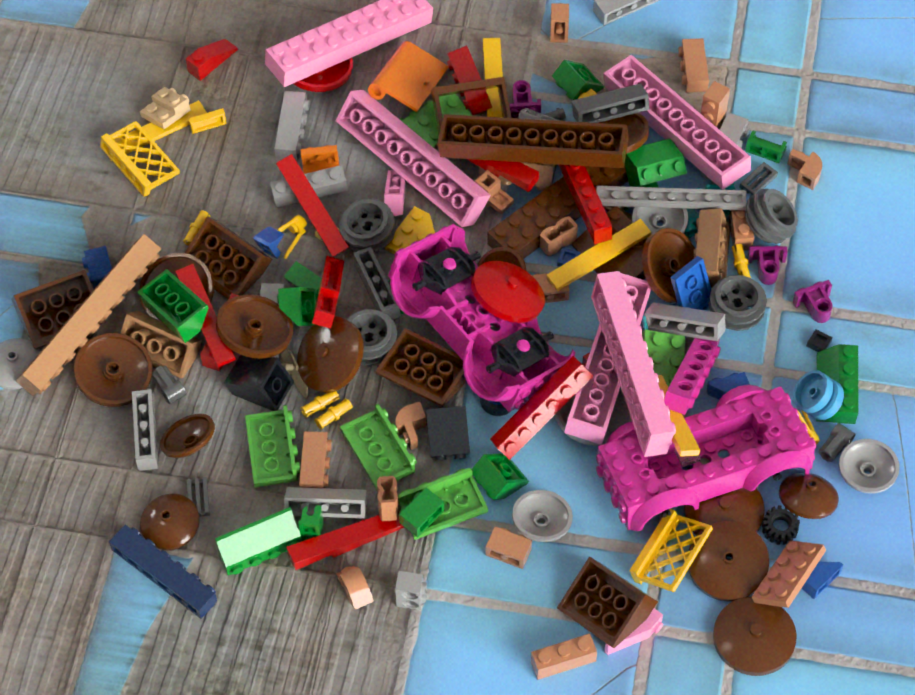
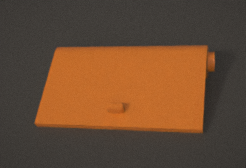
[368,41,449,112]

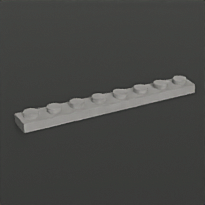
[596,186,746,210]

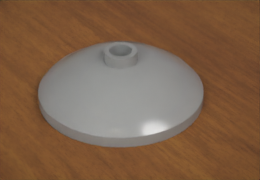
[632,207,688,239]
[0,338,41,390]
[839,439,899,493]
[512,490,573,542]

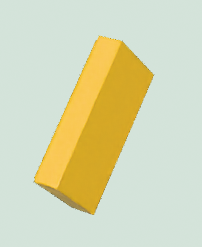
[189,108,227,134]

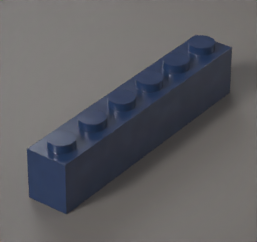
[109,524,217,619]

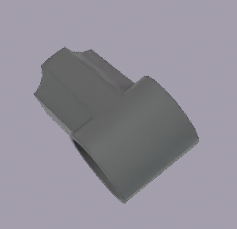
[152,366,186,404]
[819,423,856,462]

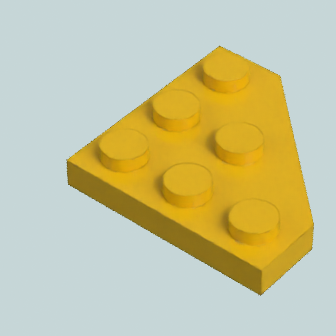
[385,206,435,255]

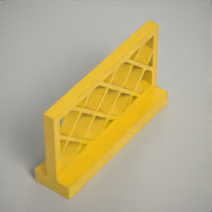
[100,121,180,197]
[629,509,713,592]

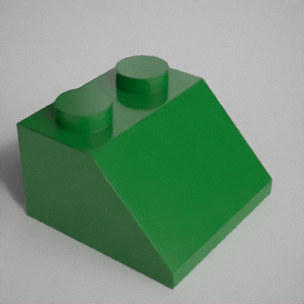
[552,60,605,100]
[277,287,316,326]
[471,453,529,500]

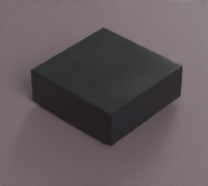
[806,329,833,352]

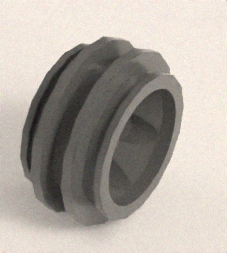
[745,188,798,244]
[339,198,396,252]
[708,275,767,331]
[347,309,398,366]

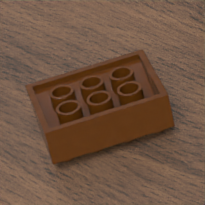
[572,206,647,280]
[185,217,273,299]
[11,270,106,349]
[375,328,467,407]
[557,556,658,648]

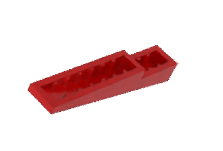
[276,154,349,258]
[467,159,539,192]
[312,256,344,329]
[176,264,236,367]
[286,515,404,571]

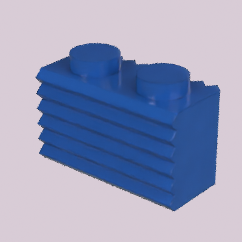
[82,245,112,289]

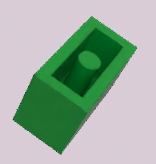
[399,488,444,538]

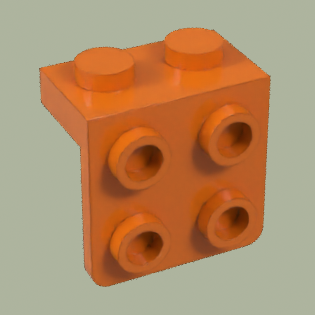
[300,145,339,174]

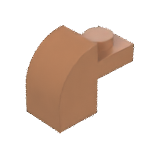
[788,149,822,190]
[475,170,514,214]
[396,401,427,450]
[336,566,373,609]

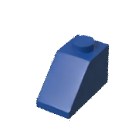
[801,562,843,599]

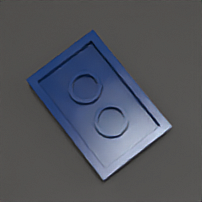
[670,256,711,310]

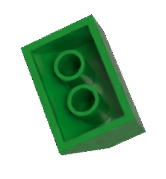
[625,138,687,186]

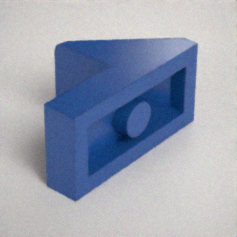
[253,226,284,259]

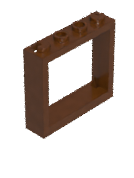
[431,77,511,134]

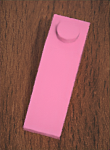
[384,170,406,216]
[604,608,663,655]

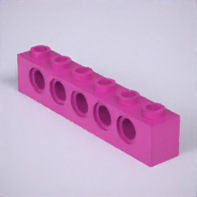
[664,338,721,415]

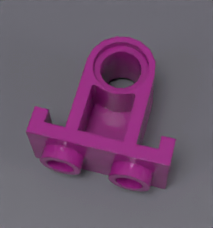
[509,80,541,118]
[747,245,788,285]
[793,280,833,323]

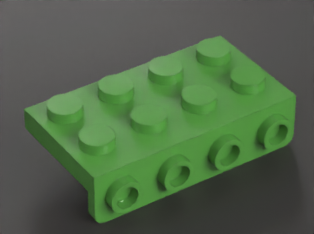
[399,94,472,148]
[642,330,685,388]
[340,404,417,490]
[245,405,300,487]
[398,468,488,540]

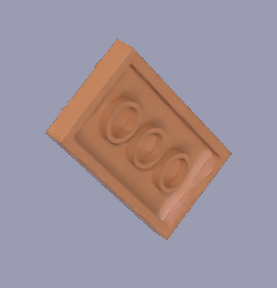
[752,540,826,608]

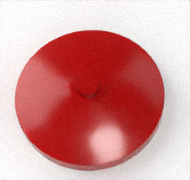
[293,58,353,92]
[471,261,545,323]

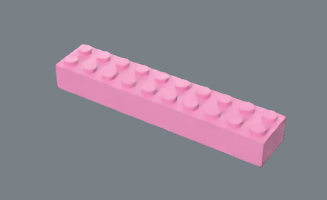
[265,0,433,87]
[604,55,751,190]
[335,90,491,227]
[591,271,676,457]
[564,273,651,445]

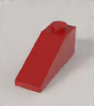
[186,39,238,81]

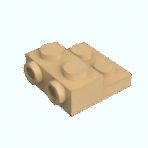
[140,87,191,129]

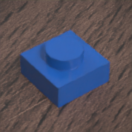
[557,247,581,267]

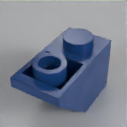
[706,372,750,400]

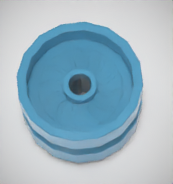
[793,370,844,420]

